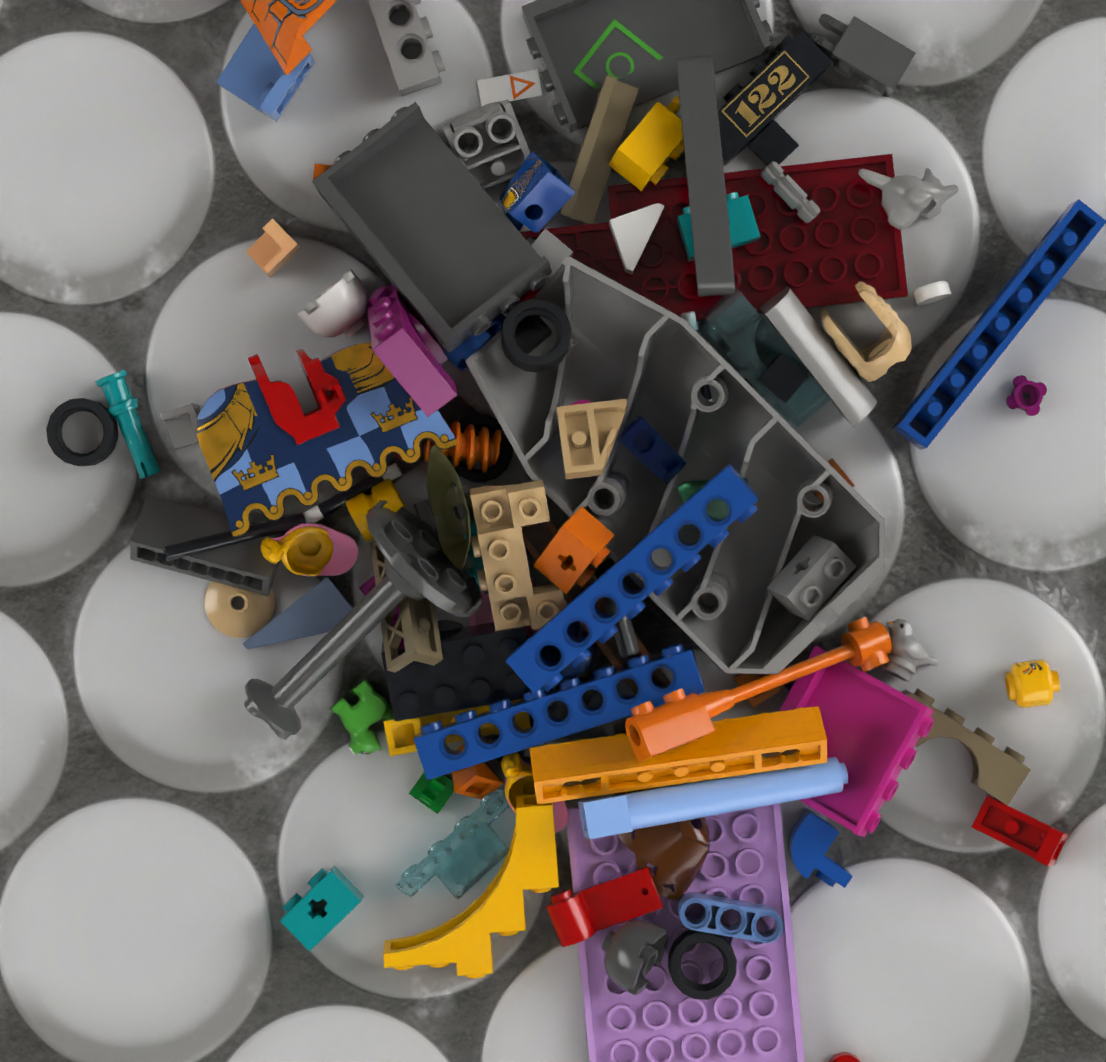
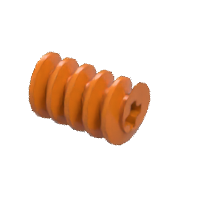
[423,419,501,473]

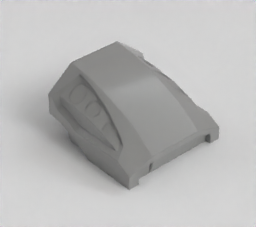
[442,100,530,190]

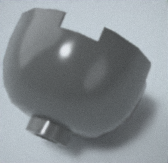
[602,920,669,996]

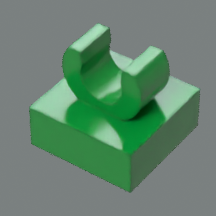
[409,772,454,814]

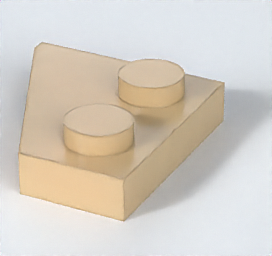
[556,399,627,480]

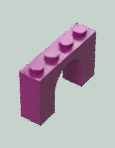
[367,284,457,417]

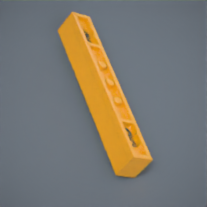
[529,706,827,805]

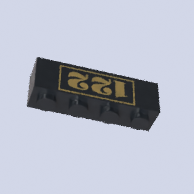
[718,31,832,166]

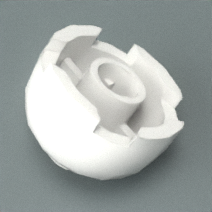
[297,269,369,338]

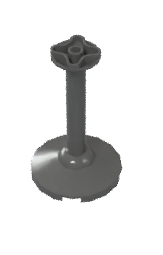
[244,500,483,740]

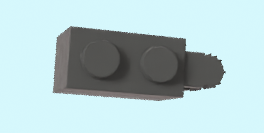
[809,14,916,96]

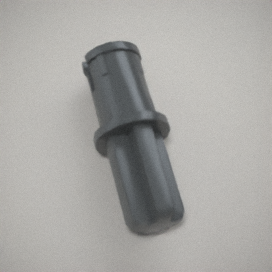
[602,597,639,657]

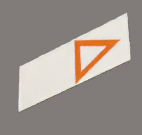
[477,69,542,107]

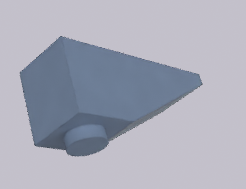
[243,576,355,649]

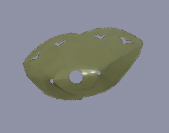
[426,445,474,570]

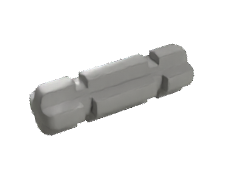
[761,161,820,223]

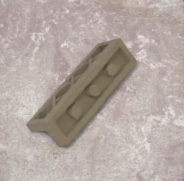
[558,75,639,224]
[370,540,443,673]

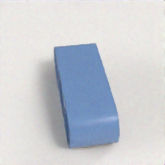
[678,892,783,943]

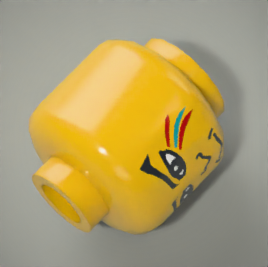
[1005,660,1060,708]

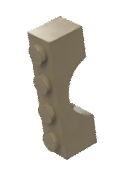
[903,688,1031,806]

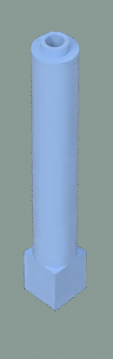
[578,756,848,839]

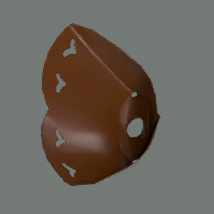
[614,787,710,900]

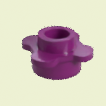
[1006,375,1047,416]

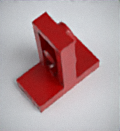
[971,795,1069,866]

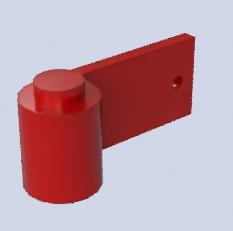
[546,866,664,947]

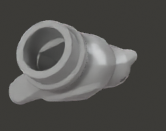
[883,619,939,682]

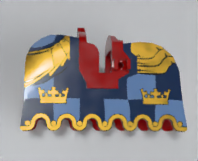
[197,342,458,537]

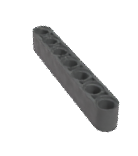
[676,55,735,297]

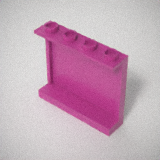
[779,645,934,837]

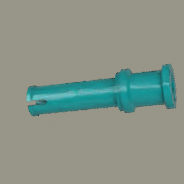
[95,370,162,479]

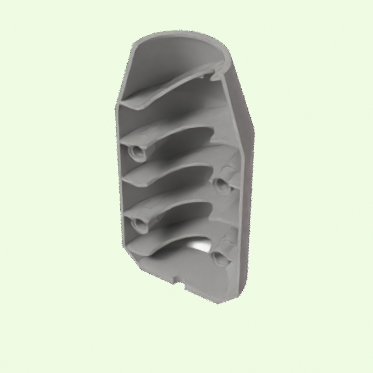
[465,256,885,674]

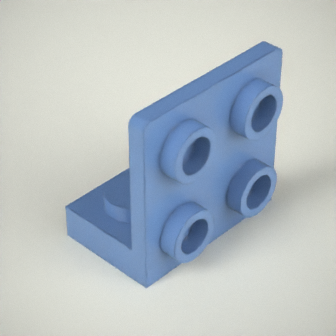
[217,24,315,122]

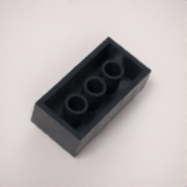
[381,622,531,721]

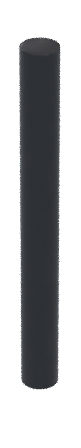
[163,513,306,561]

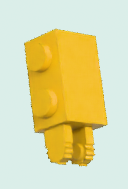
[608,96,684,192]

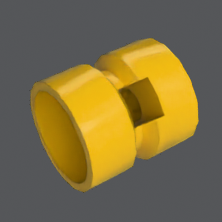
[345,478,407,542]

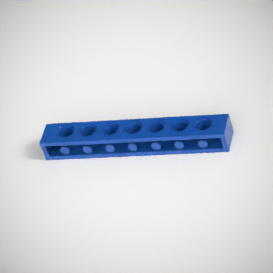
[892,199,1106,450]
[506,463,759,694]
[414,643,705,780]

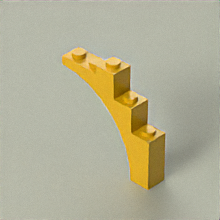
[383,794,559,979]

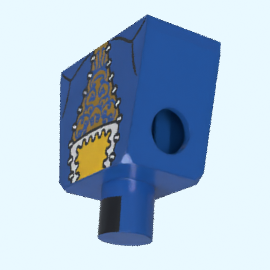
[499,151,575,233]

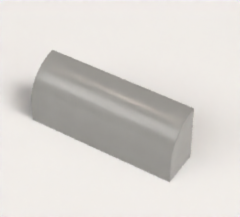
[759,286,877,427]

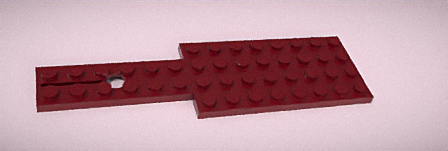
[520,154,908,321]

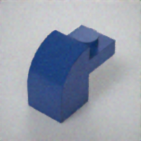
[788,808,853,888]

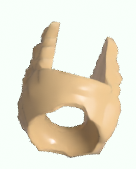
[821,281,912,382]

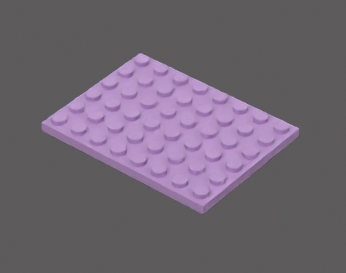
[567,803,805,1062]

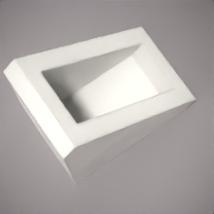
[609,203,664,275]

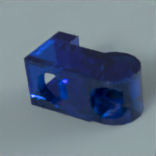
[617,415,687,485]

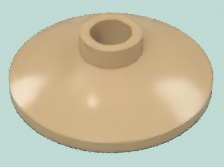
[204,581,276,638]

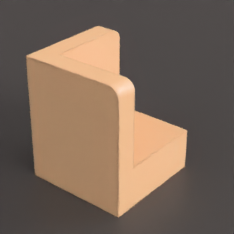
[247,219,301,278]

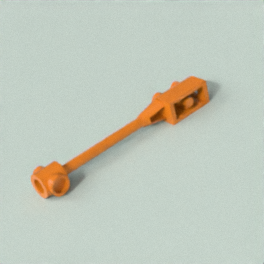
[625,617,892,763]

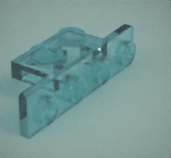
[396,789,510,899]

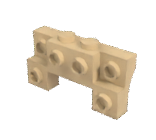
[469,480,565,631]

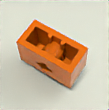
[533,506,615,594]

